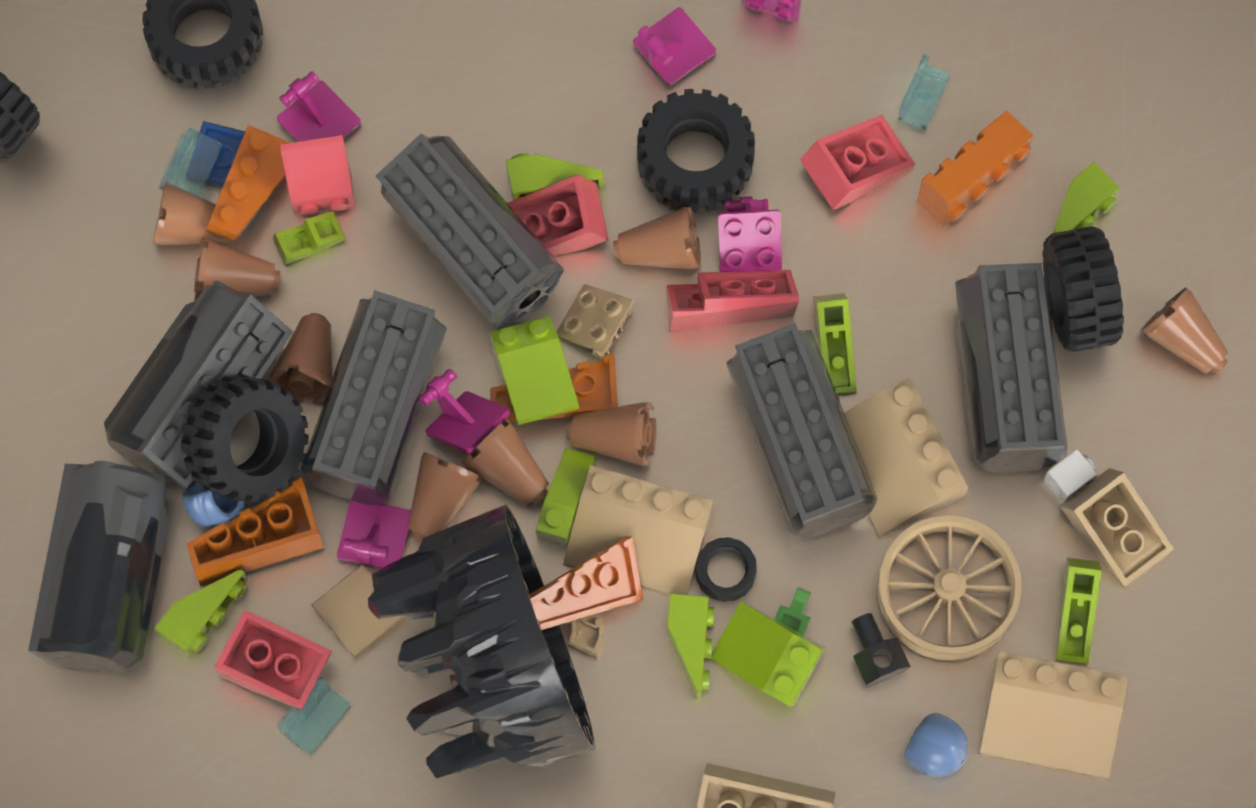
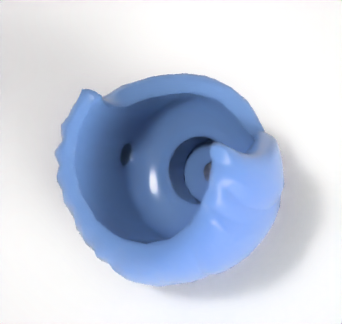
[182,481,245,530]
[904,713,968,777]

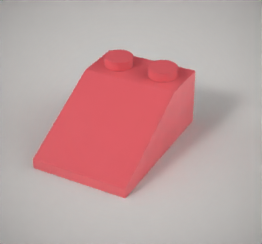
[800,115,915,210]
[280,135,356,215]
[507,174,609,256]
[214,609,332,710]

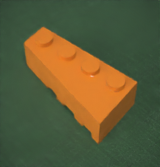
[917,110,1033,226]
[186,477,324,587]

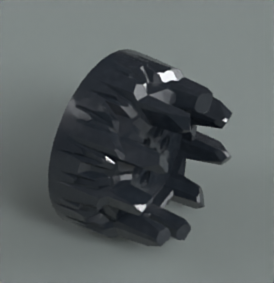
[368,505,596,779]

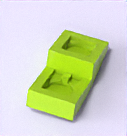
[273,211,346,265]

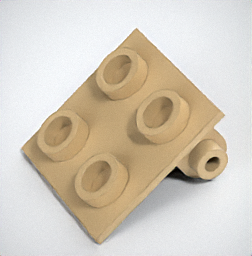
[556,284,634,359]

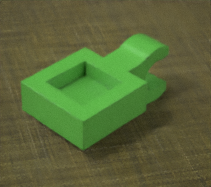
[775,587,811,635]

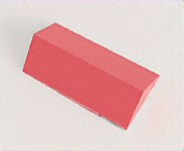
[667,270,799,332]

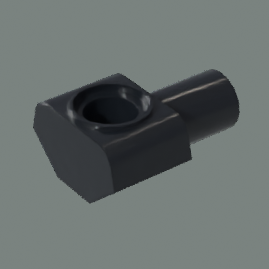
[851,613,911,687]

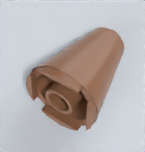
[153,184,231,245]
[613,207,701,269]
[194,239,280,301]
[1141,287,1228,374]
[269,313,332,404]
[566,402,656,466]
[462,418,549,506]
[408,452,482,542]

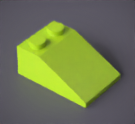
[489,316,579,425]
[711,601,826,707]

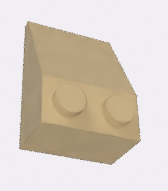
[1060,468,1174,587]

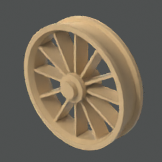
[877,515,1022,661]

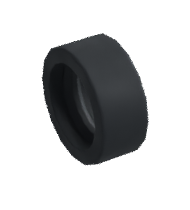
[696,537,757,602]

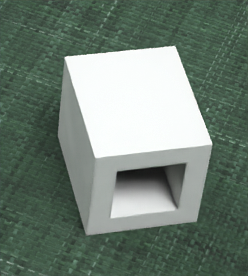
[1044,450,1097,503]

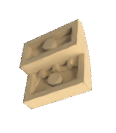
[311,565,404,656]

